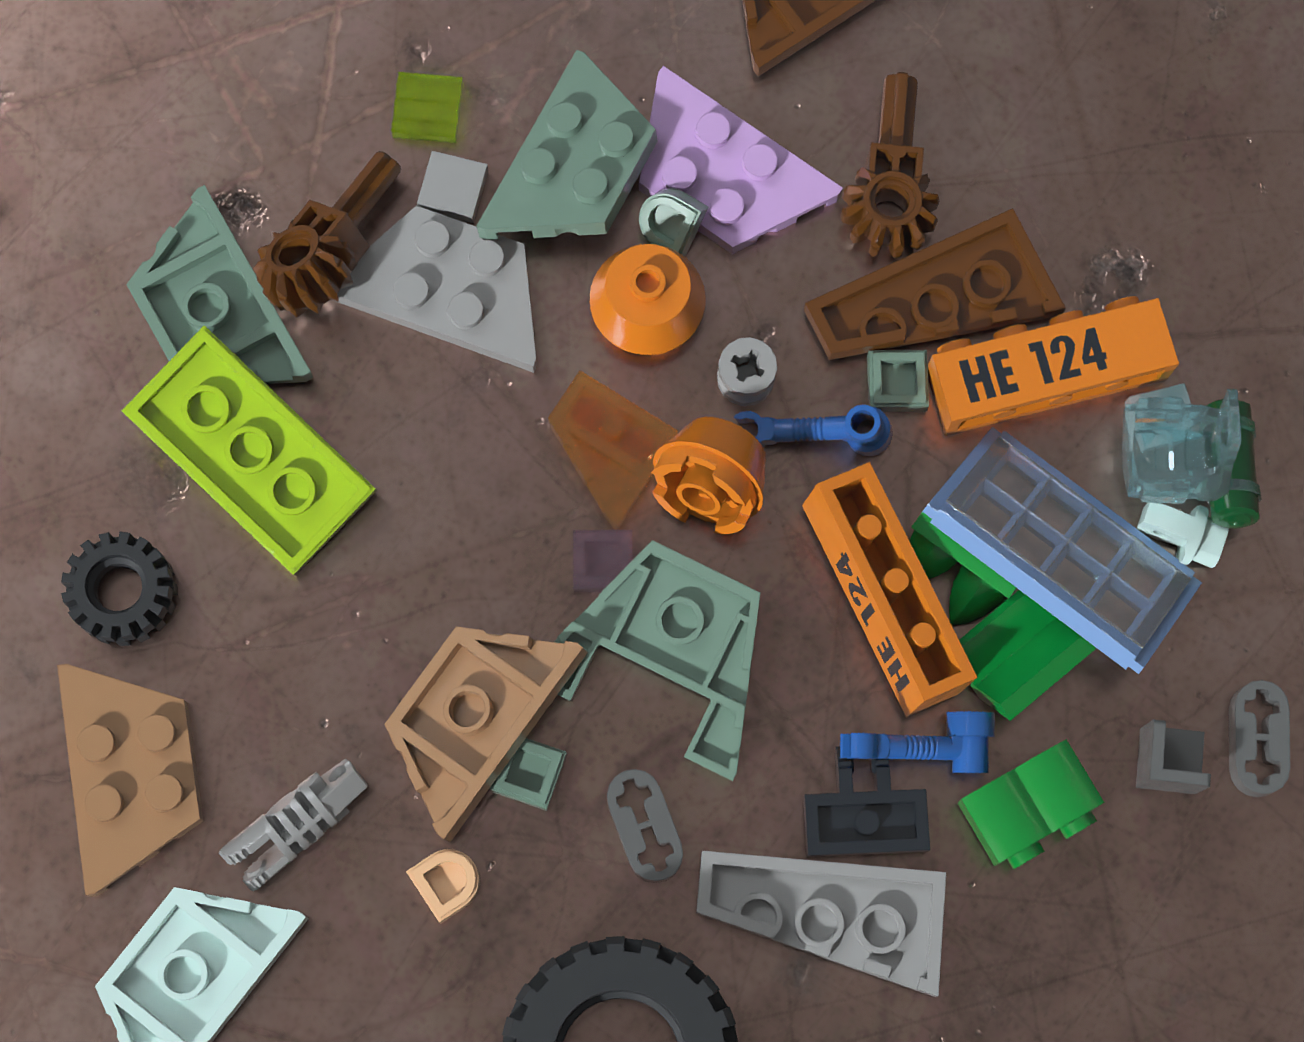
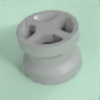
[717,337,777,406]

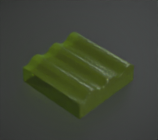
[391,72,463,143]

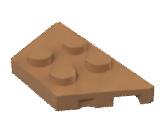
[384,626,588,842]
[57,664,204,897]

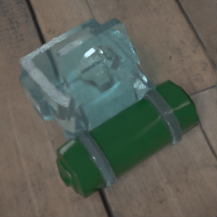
[1121,389,1262,529]

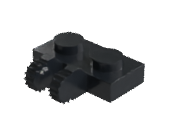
[803,746,930,857]

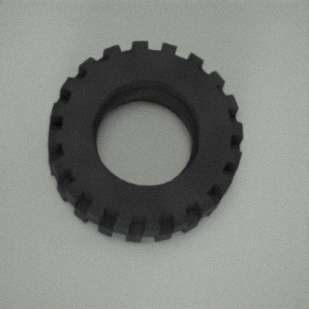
[502,936,738,1042]

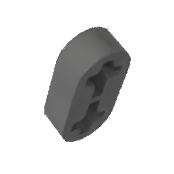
[1228,680,1290,797]
[607,769,683,883]

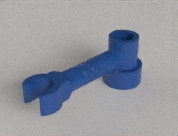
[734,405,893,456]
[840,711,995,773]

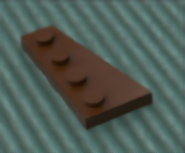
[804,208,1066,360]

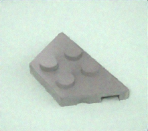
[333,205,537,373]

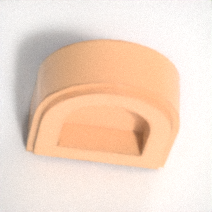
[406,849,480,924]

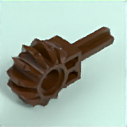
[840,72,940,259]
[253,151,401,317]

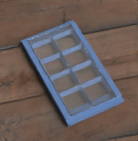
[923,427,1202,674]

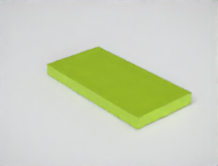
[122,325,377,575]

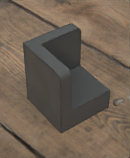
[1136,719,1211,794]

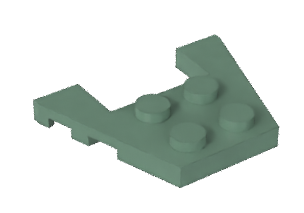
[554,540,761,781]

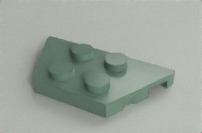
[476,50,658,240]
[126,185,313,384]

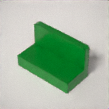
[959,590,1096,721]

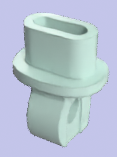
[1137,500,1229,568]

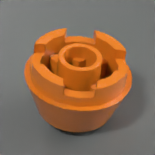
[589,244,706,355]
[651,417,766,534]

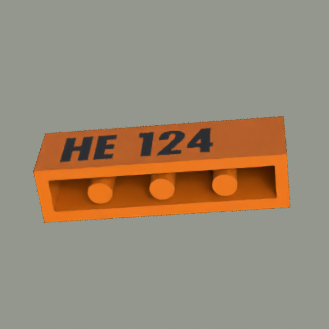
[928,296,1179,436]
[802,462,978,718]

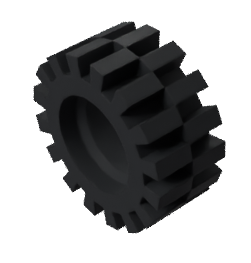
[61,531,178,646]

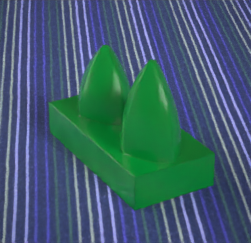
[909,511,1016,626]

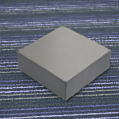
[417,151,488,224]

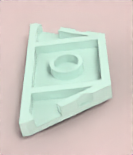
[95,887,309,1042]

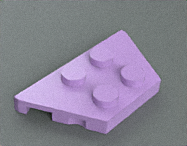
[639,66,843,254]

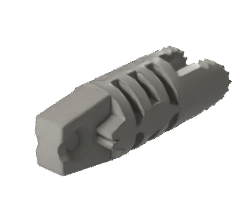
[219,759,368,892]

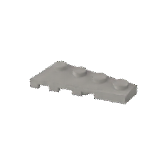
[696,851,946,997]

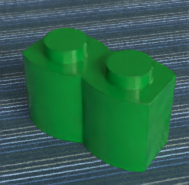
[957,739,1105,870]

